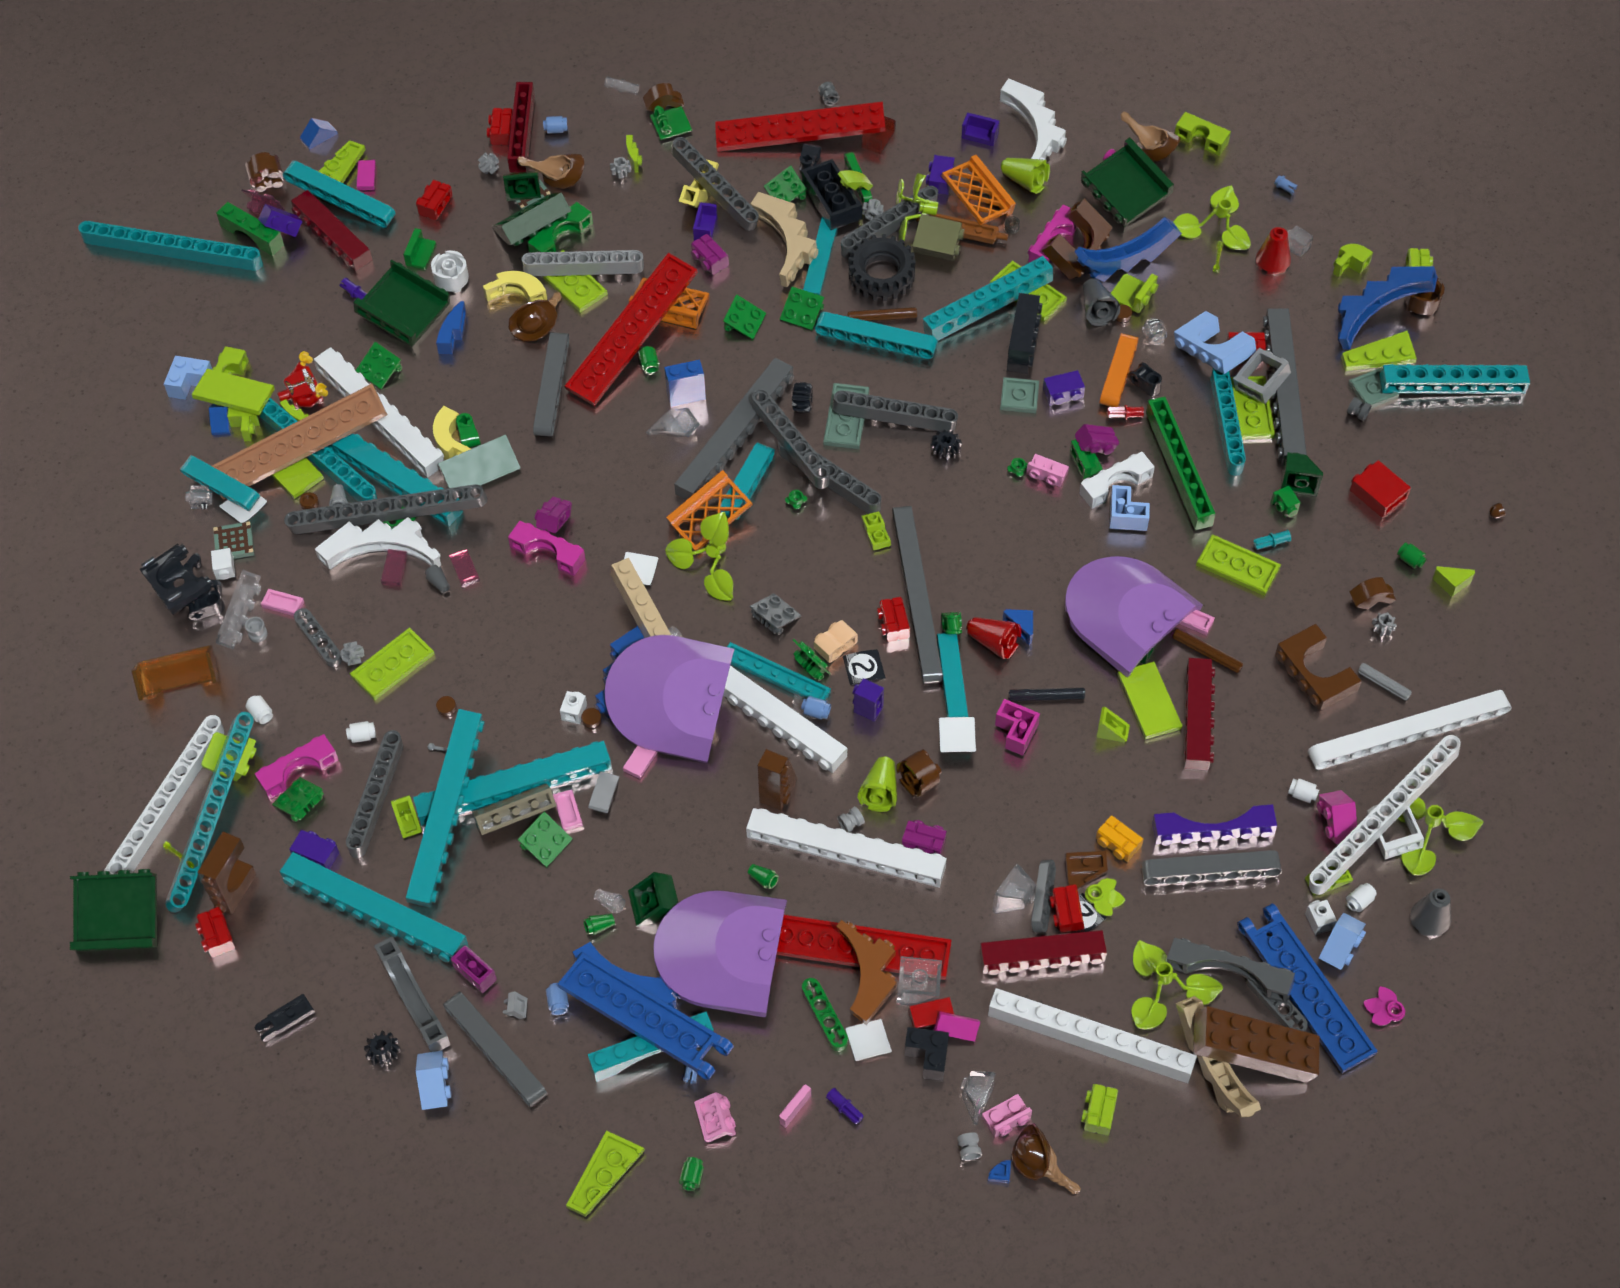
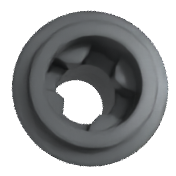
[425,565,450,593]

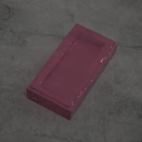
[381,549,408,586]
[449,549,480,588]

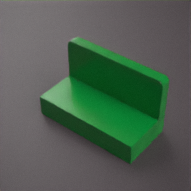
[403,228,436,269]
[1070,439,1103,480]

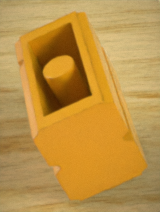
[1096,815,1144,862]

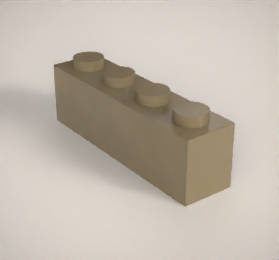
[472,784,557,835]

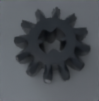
[792,382,813,413]
[930,429,962,460]
[364,1030,400,1068]

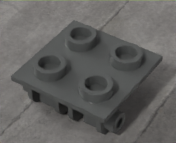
[750,594,801,635]

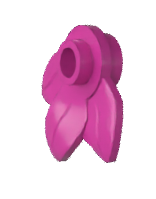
[1364,986,1405,1026]

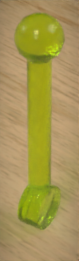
[1213,241,1223,272]
[163,841,194,869]

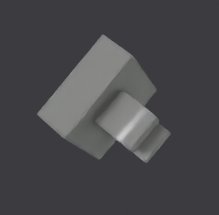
[503,991,528,1019]

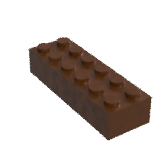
[1193,1006,1320,1083]

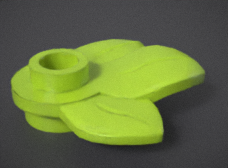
[1085,878,1125,916]

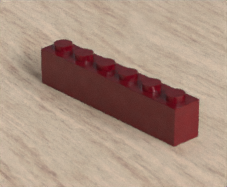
[507,82,535,173]
[291,190,373,271]
[1184,658,1215,771]
[980,930,1107,975]

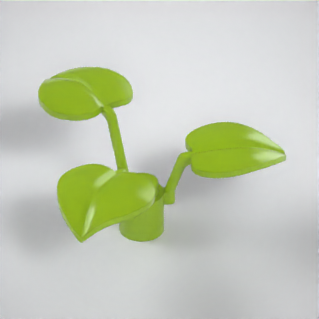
[896,173,938,242]
[1173,185,1251,250]
[665,512,733,601]
[1397,797,1484,875]
[1131,940,1223,1029]

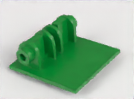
[650,106,693,140]
[764,165,807,202]
[780,286,825,330]
[723,294,766,340]
[355,342,402,389]
[793,639,831,681]
[272,777,324,822]
[517,811,573,867]

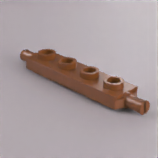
[916,214,1009,244]

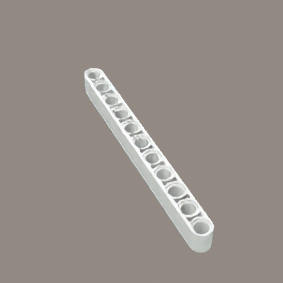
[1308,690,1512,770]
[104,715,225,874]
[1309,735,1461,895]

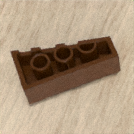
[757,749,797,811]

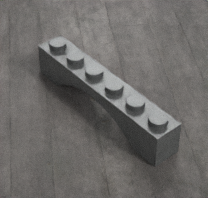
[374,936,450,1052]
[1167,937,1295,1004]

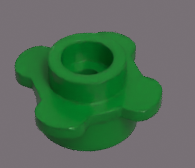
[1007,458,1028,477]
[785,490,807,509]

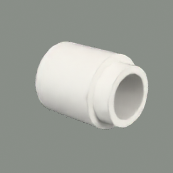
[245,696,273,724]
[346,721,376,743]
[1288,778,1319,803]
[1346,883,1377,912]

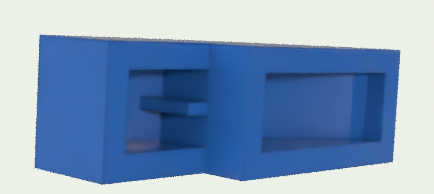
[436,301,466,354]

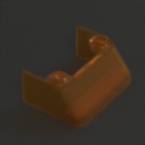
[131,645,219,701]

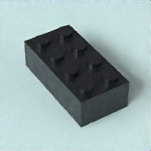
[801,159,862,230]
[1006,293,1043,374]

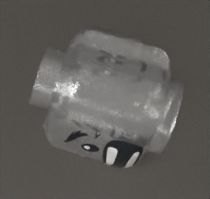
[1142,318,1168,345]
[185,485,212,510]

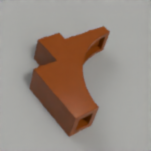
[836,920,897,1026]

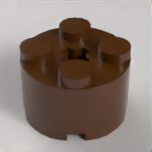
[245,152,284,192]
[1405,278,1445,316]
[896,749,942,797]

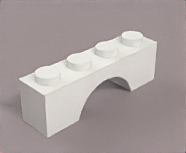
[1079,452,1155,509]

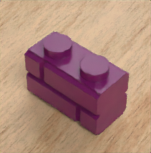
[691,234,729,275]
[1075,424,1119,455]
[535,497,572,533]
[902,820,947,855]
[451,945,497,993]

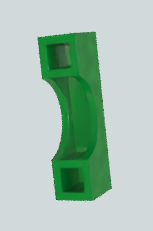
[216,202,284,256]
[528,202,593,253]

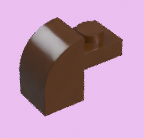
[643,83,684,112]
[1349,577,1396,610]

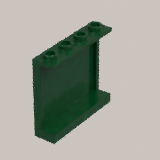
[1081,137,1174,228]
[353,260,450,347]
[70,869,157,951]

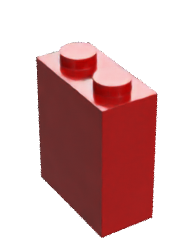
[1350,460,1411,518]

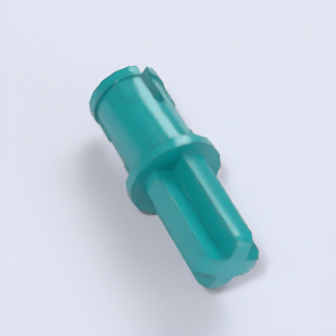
[1253,530,1291,550]

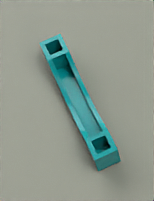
[588,1011,714,1082]

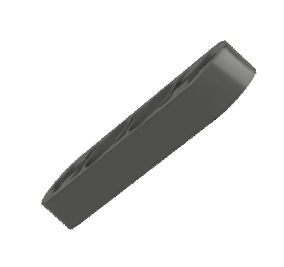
[294,608,342,667]
[1031,859,1056,933]
[1246,978,1308,1032]

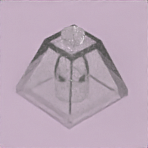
[646,408,700,437]
[993,864,1036,914]
[896,956,942,1006]
[960,1071,996,1125]

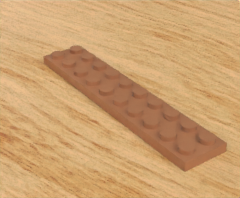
[212,383,388,500]

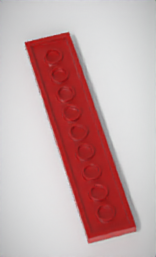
[715,101,886,152]
[565,253,698,406]
[776,915,952,980]

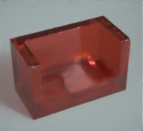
[862,116,896,154]

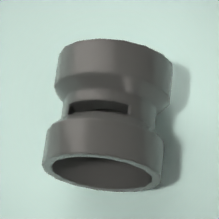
[818,82,840,106]
[1347,397,1372,421]

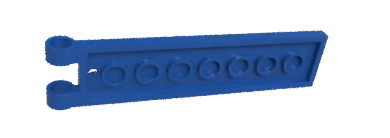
[1237,903,1378,1073]
[558,953,734,1080]

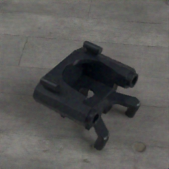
[140,543,222,615]

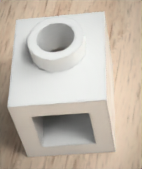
[211,548,235,580]
[560,691,587,724]
[1305,900,1337,935]

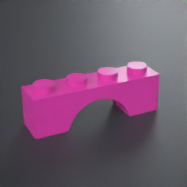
[1028,205,1077,264]
[508,520,586,576]
[254,734,338,800]

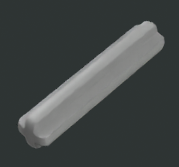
[1358,663,1412,700]

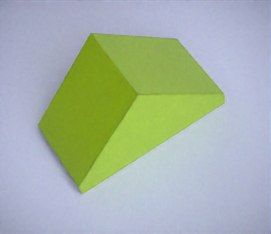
[1433,566,1475,597]
[1097,707,1130,742]
[391,795,422,838]

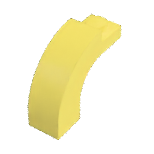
[679,159,719,208]
[483,271,547,303]
[433,406,471,460]

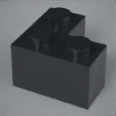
[904,1027,949,1081]

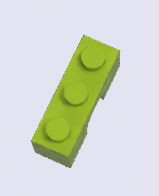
[1174,112,1231,156]
[212,346,249,375]

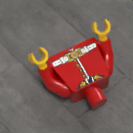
[277,351,328,408]

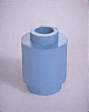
[543,116,568,134]
[801,696,831,720]
[546,983,569,1015]

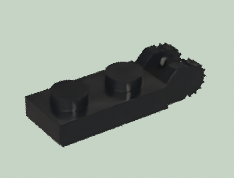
[254,994,315,1042]

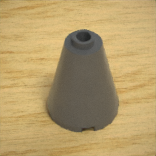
[1083,279,1120,326]
[1410,889,1452,937]

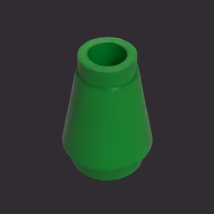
[748,864,779,889]
[583,913,615,936]

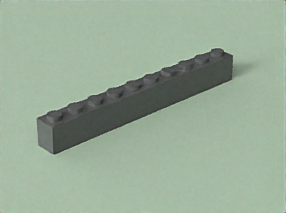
[1263,308,1307,466]
[674,358,794,500]

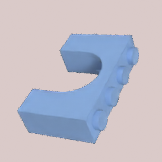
[1174,311,1256,374]

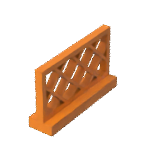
[941,155,1016,225]
[629,278,709,329]
[666,470,753,551]

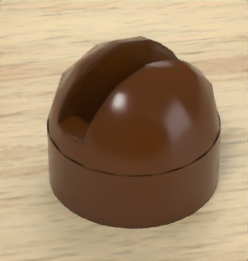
[1489,503,1506,519]

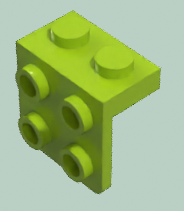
[1111,274,1158,313]
[201,732,257,782]

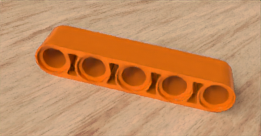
[1099,333,1139,407]

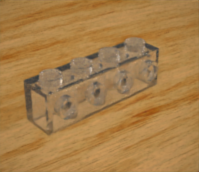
[216,570,262,650]

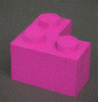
[995,699,1040,756]
[1317,790,1359,844]

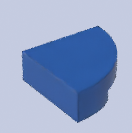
[988,1160,1011,1183]

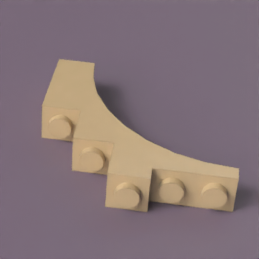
[750,192,818,287]
[1175,996,1261,1117]

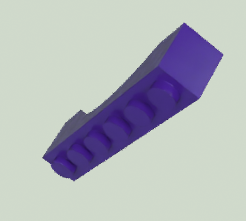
[1152,804,1277,846]

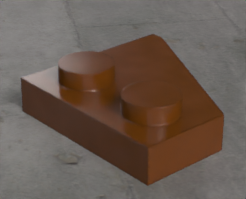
[1065,851,1108,889]

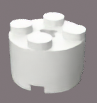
[431,250,469,293]

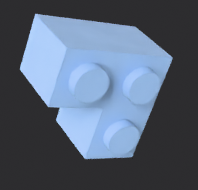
[164,356,212,400]
[1110,485,1150,531]
[1319,913,1366,970]
[416,1050,451,1110]

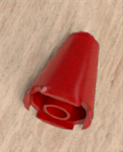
[1256,227,1291,275]
[966,617,1021,659]

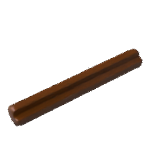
[847,307,917,321]
[1173,628,1243,673]

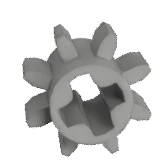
[478,152,499,175]
[610,157,631,179]
[862,199,884,220]
[1372,612,1397,636]
[340,641,365,666]

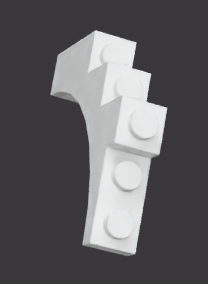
[1000,78,1067,160]
[315,517,441,569]

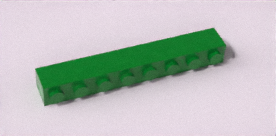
[1146,396,1216,530]

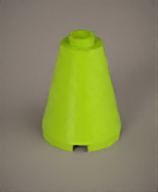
[1001,158,1050,194]
[857,756,897,812]

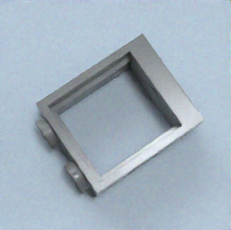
[1233,348,1291,404]

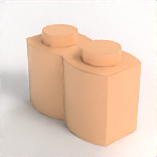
[814,620,858,663]

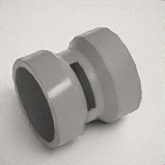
[245,617,268,643]
[837,806,865,833]
[957,1133,982,1161]

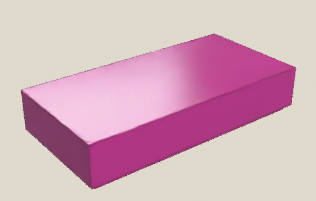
[357,160,376,191]
[934,1011,980,1042]

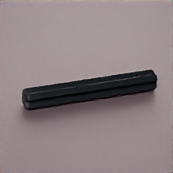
[1008,688,1085,701]

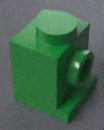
[1270,486,1301,518]

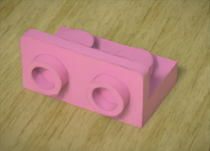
[1026,454,1069,487]
[694,1092,736,1143]
[982,1094,1032,1137]

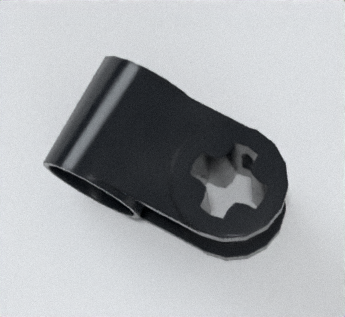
[799,143,821,174]
[1128,362,1162,396]
[188,590,225,621]

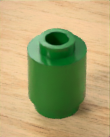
[638,346,659,374]
[1397,542,1427,569]
[679,1157,704,1191]

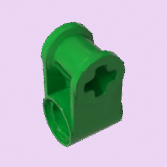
[456,413,481,448]
[941,612,962,634]

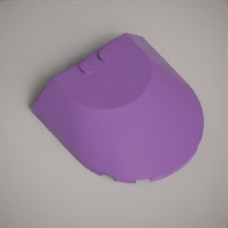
[1065,556,1203,677]
[605,635,734,763]
[654,891,787,1017]

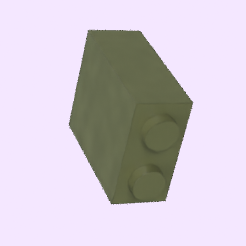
[912,214,965,261]

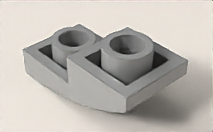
[588,771,619,813]

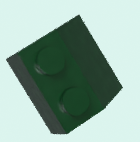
[503,171,541,201]
[1280,452,1323,496]
[628,872,679,927]

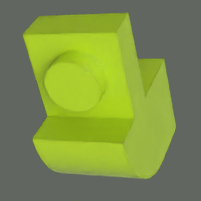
[1333,244,1373,277]
[227,407,260,442]

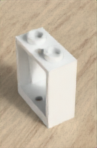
[1367,799,1424,859]

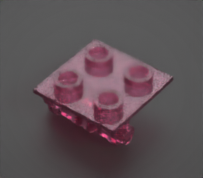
[241,189,285,214]

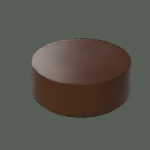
[1116,305,1132,322]
[299,492,319,510]
[436,696,457,716]
[581,708,601,728]

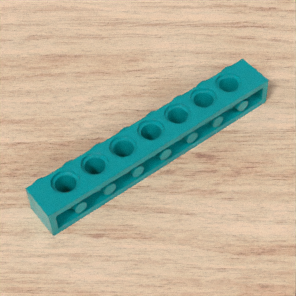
[923,256,1053,341]
[1380,364,1530,394]

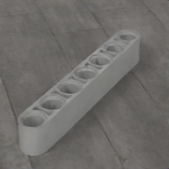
[522,250,644,276]

